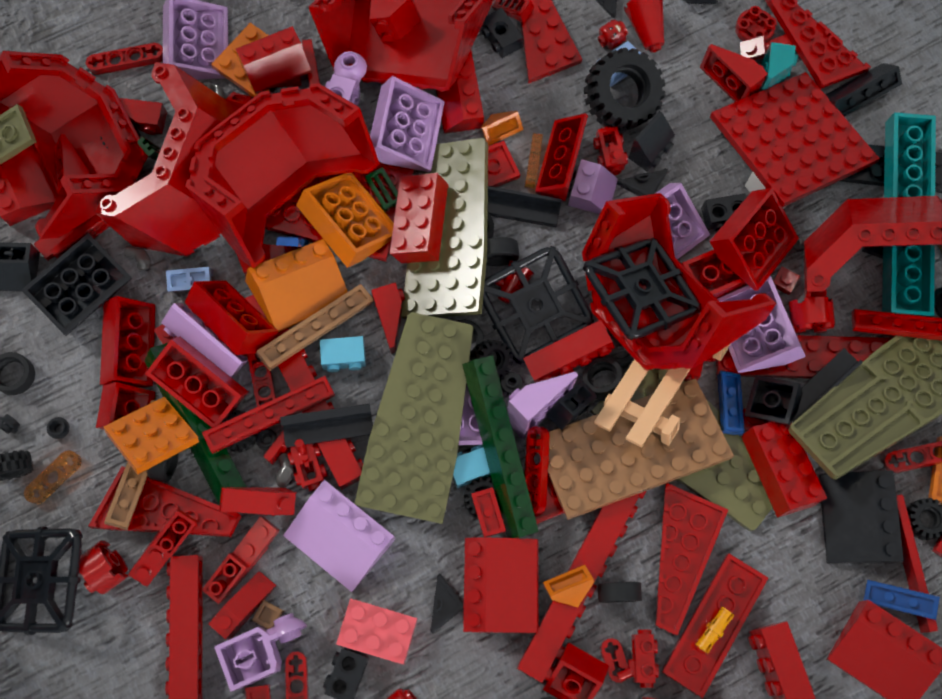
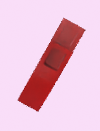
[128,509,198,587]
[202,516,280,604]

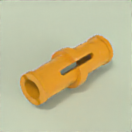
[695,607,734,654]

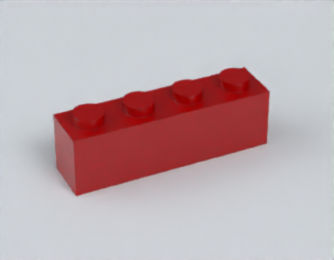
[523,320,615,383]

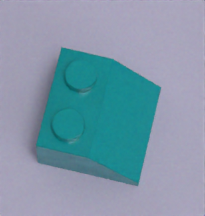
[759,42,798,92]

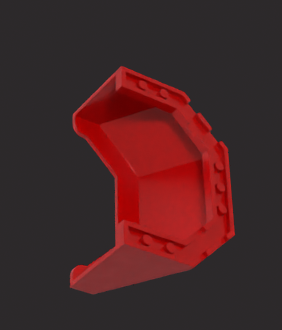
[0,51,148,239]
[95,62,239,257]
[186,83,380,269]
[582,193,776,370]
[804,196,942,298]

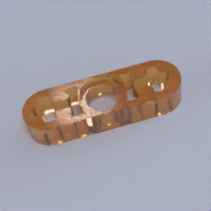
[525,133,543,189]
[24,450,82,504]

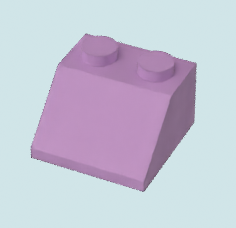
[568,159,618,214]

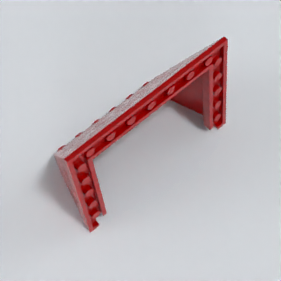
[309,0,494,92]

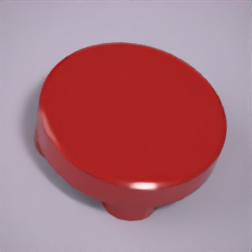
[735,6,777,42]

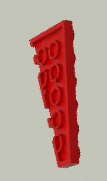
[519,0,582,84]
[765,0,871,89]
[88,466,242,537]
[655,483,728,636]

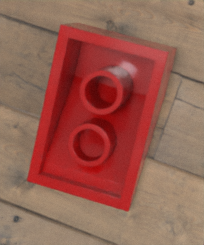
[700,44,768,102]

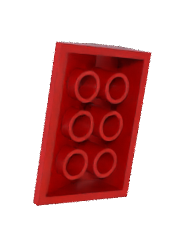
[0,144,58,226]
[709,188,799,291]
[463,537,538,633]
[826,600,942,699]

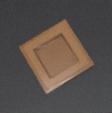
[252,600,284,629]

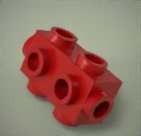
[593,126,628,175]
[287,439,328,492]
[617,630,659,688]

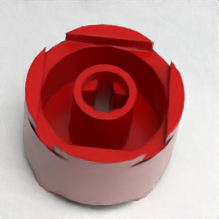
[789,297,835,334]
[79,540,129,594]

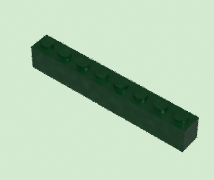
[144,343,246,506]
[462,356,539,538]

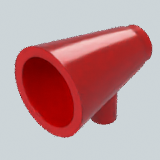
[494,260,534,304]

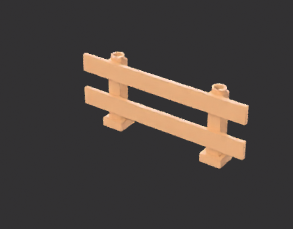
[594,344,730,448]

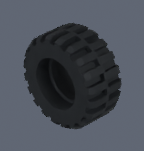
[584,48,665,131]

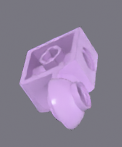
[325,51,367,106]
[214,613,307,692]

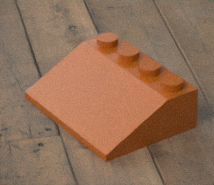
[296,172,394,268]
[245,239,348,332]

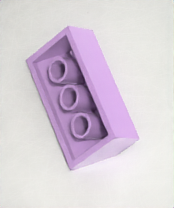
[161,303,248,378]

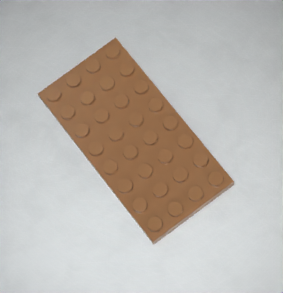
[536,379,734,520]

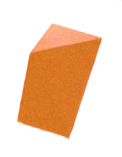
[481,111,524,146]
[543,565,594,607]

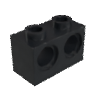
[701,193,747,231]
[546,381,598,430]
[323,648,369,699]

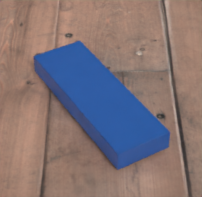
[276,237,309,247]
[717,371,745,436]
[863,580,940,620]

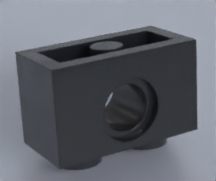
[480,8,523,58]

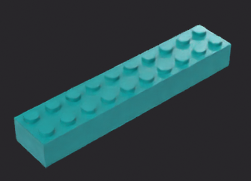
[882,112,936,317]

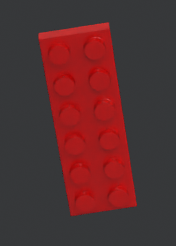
[661,553,768,698]

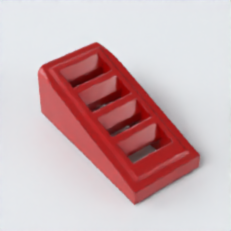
[492,0,534,23]

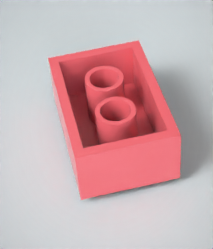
[336,598,418,665]

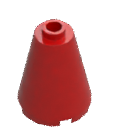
[624,0,664,53]

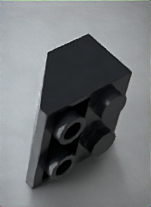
[0,242,40,292]

